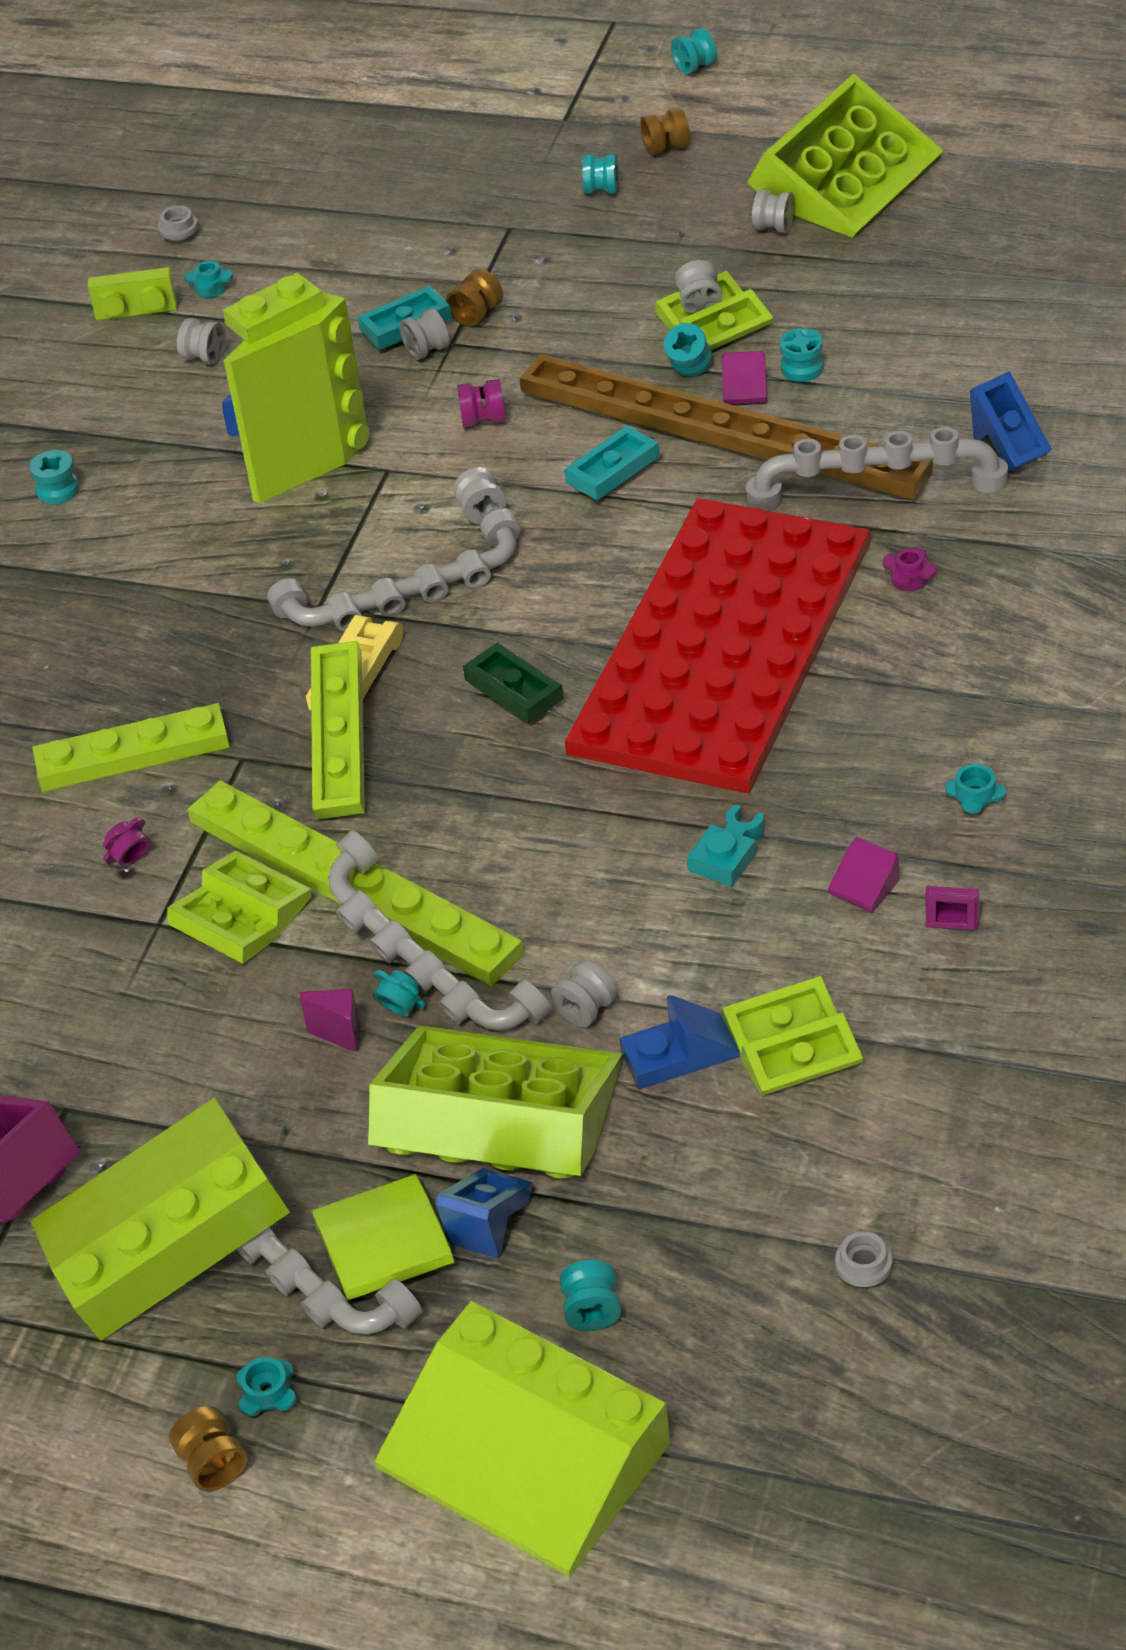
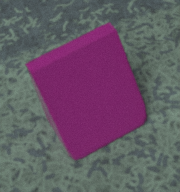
[722,351,767,405]
[828,837,899,912]
[925,886,981,930]
[300,989,360,1051]

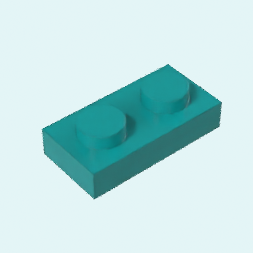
[357,285,452,350]
[564,425,660,501]

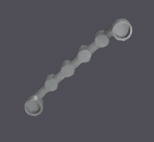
[746,427,1008,511]
[267,508,521,631]
[328,830,552,1031]
[236,1227,423,1335]

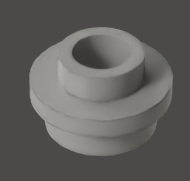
[158,206,198,242]
[835,1231,893,1287]

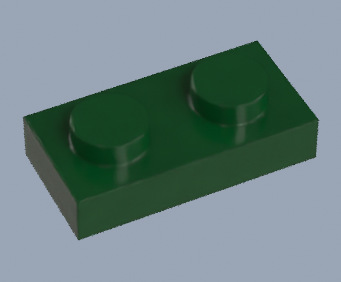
[463,642,564,724]

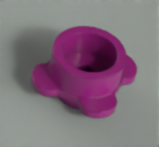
[883,547,937,591]
[103,817,151,867]

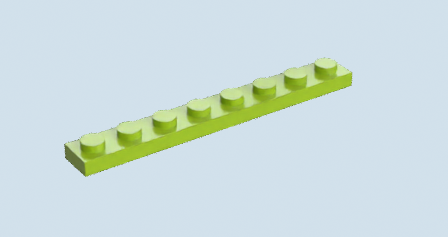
[187,780,524,987]

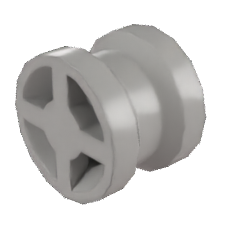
[752,189,795,233]
[675,260,723,313]
[399,308,450,360]
[177,318,226,365]
[453,467,507,524]
[550,960,618,1027]

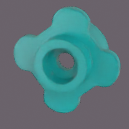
[184,260,233,298]
[945,764,1006,814]
[372,970,427,1017]
[236,1357,296,1417]

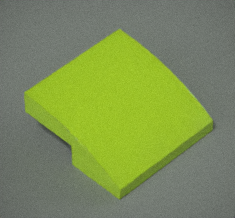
[654,270,774,350]
[167,850,311,964]
[721,976,863,1096]
[311,1174,454,1301]

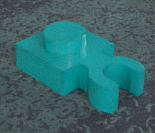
[687,804,765,887]

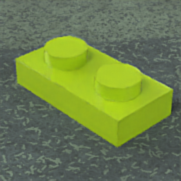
[88,267,177,321]
[222,272,325,344]

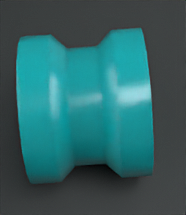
[671,27,717,75]
[582,153,619,195]
[664,323,713,377]
[780,328,823,382]
[29,450,79,505]
[560,1259,621,1331]

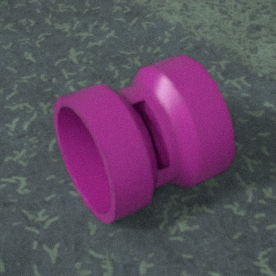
[457,379,506,428]

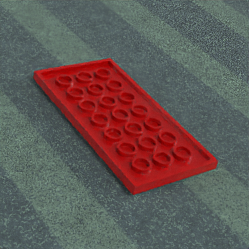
[565,498,870,794]

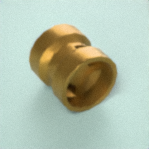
[640,107,690,156]
[445,269,503,327]
[169,1406,248,1491]

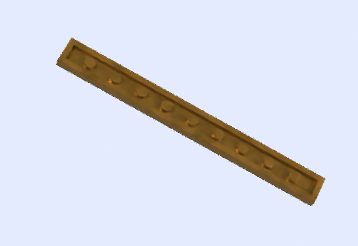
[519,354,933,500]

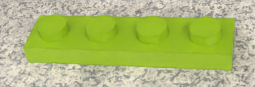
[311,641,365,820]
[32,703,230,792]

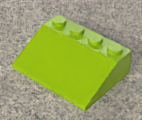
[747,73,944,238]
[224,291,369,503]
[368,1025,623,1178]
[30,1097,290,1341]
[374,1301,671,1578]

